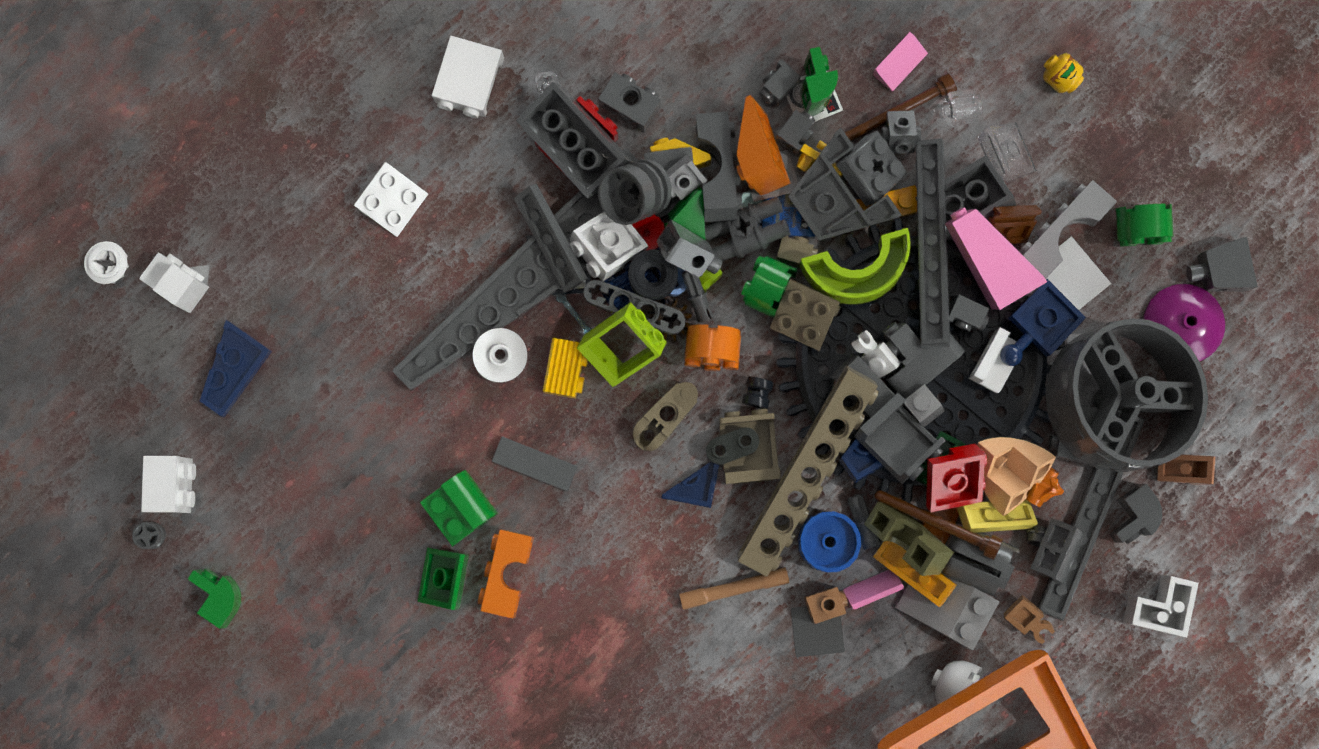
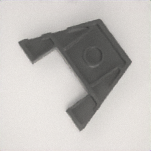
[788,128,901,241]

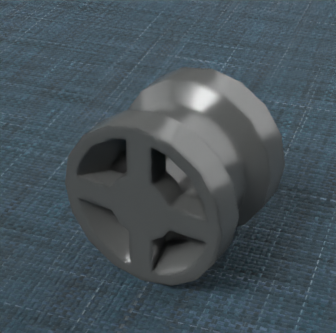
[132,522,166,549]

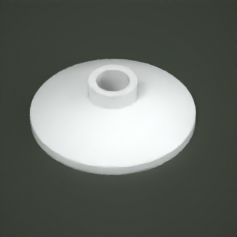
[473,328,527,382]

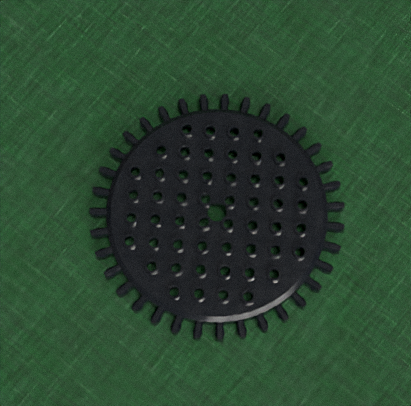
[776,218,1066,503]

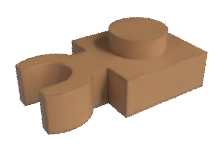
[1003,595,1055,644]

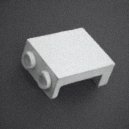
[432,36,504,118]

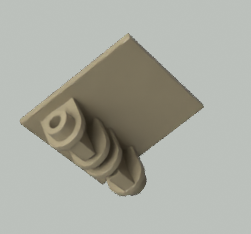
[770,279,840,351]

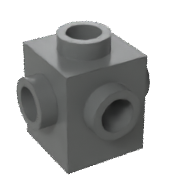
[881,111,921,154]

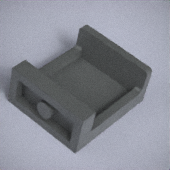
[854,393,946,484]

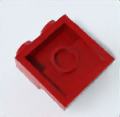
[926,443,987,512]

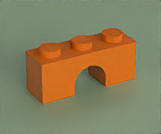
[478,530,534,618]

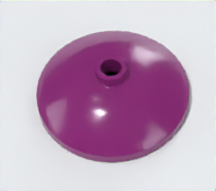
[1143,284,1225,362]

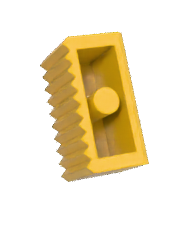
[543,338,588,399]

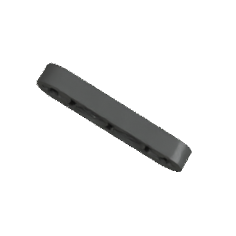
[584,280,685,335]

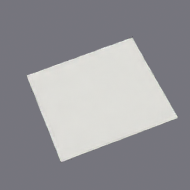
[1046,236,1111,310]

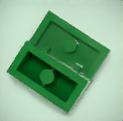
[800,47,838,116]
[420,470,499,547]

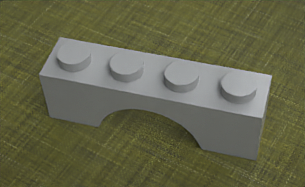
[1019,180,1117,279]

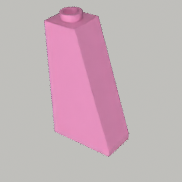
[945,207,1047,310]

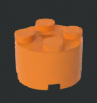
[684,325,741,371]

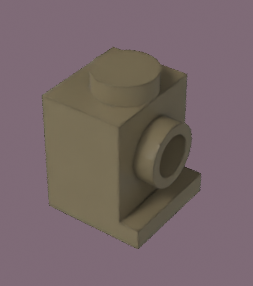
[775,236,818,269]

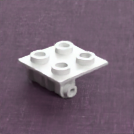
[354,162,428,237]

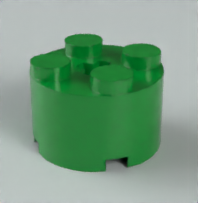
[1115,204,1174,247]
[741,256,797,318]

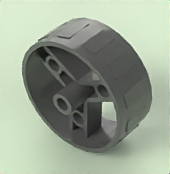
[1045,318,1208,472]

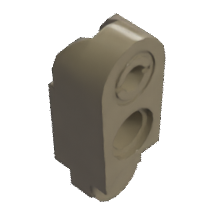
[633,382,698,452]

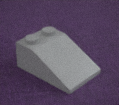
[895,572,999,650]

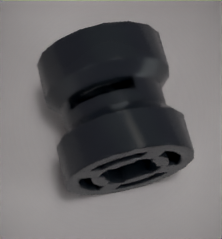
[742,376,774,409]

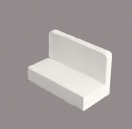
[969,327,1016,393]

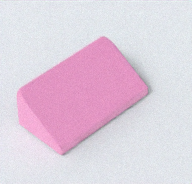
[873,32,928,92]
[843,570,904,610]

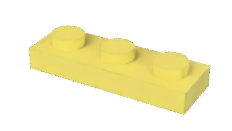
[957,499,1038,533]

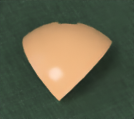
[977,437,1056,516]

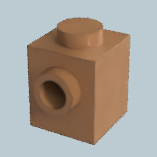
[804,586,848,624]

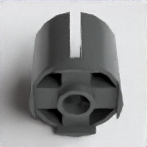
[942,526,1019,598]

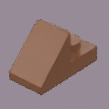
[1157,455,1215,485]

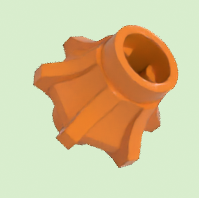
[1026,467,1064,507]

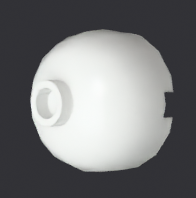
[931,660,982,704]

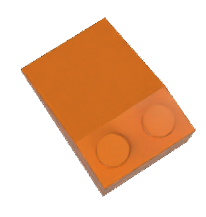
[736,95,791,195]

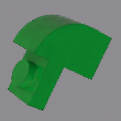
[188,568,241,629]

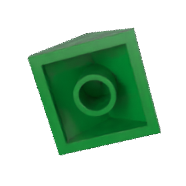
[417,548,469,610]

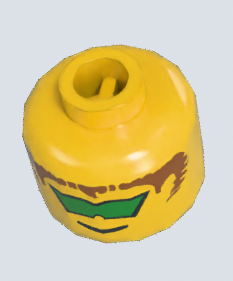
[1043,53,1084,93]

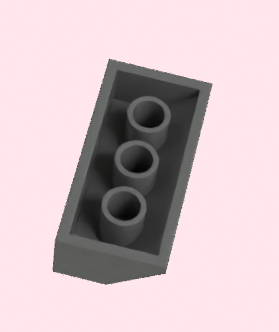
[516,82,633,198]

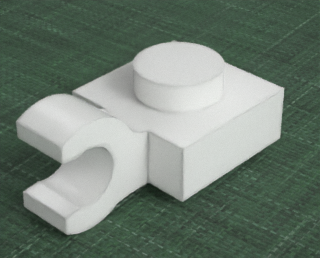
[851,330,901,378]

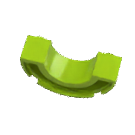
[800,228,910,304]

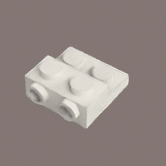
[570,212,648,281]

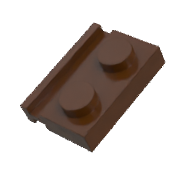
[988,205,1042,244]

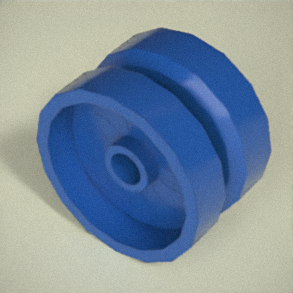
[797,511,861,573]

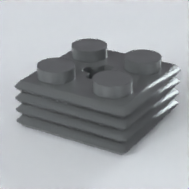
[836,131,907,206]

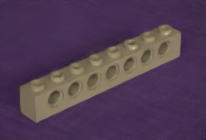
[738,365,879,577]

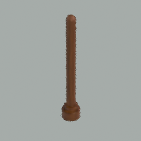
[845,73,957,141]
[874,490,1003,560]

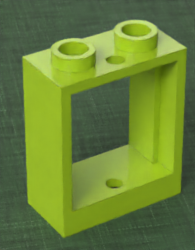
[577,302,666,387]

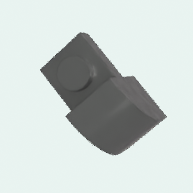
[1109,483,1162,544]

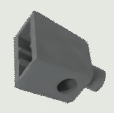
[656,219,722,277]
[1186,237,1258,292]

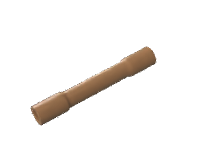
[679,567,790,610]

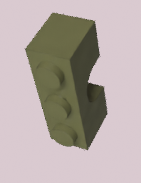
[864,502,954,576]

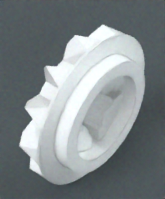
[84,241,129,285]

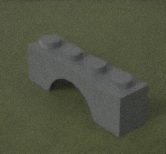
[696,112,742,222]

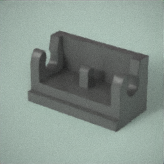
[1030,518,1085,585]

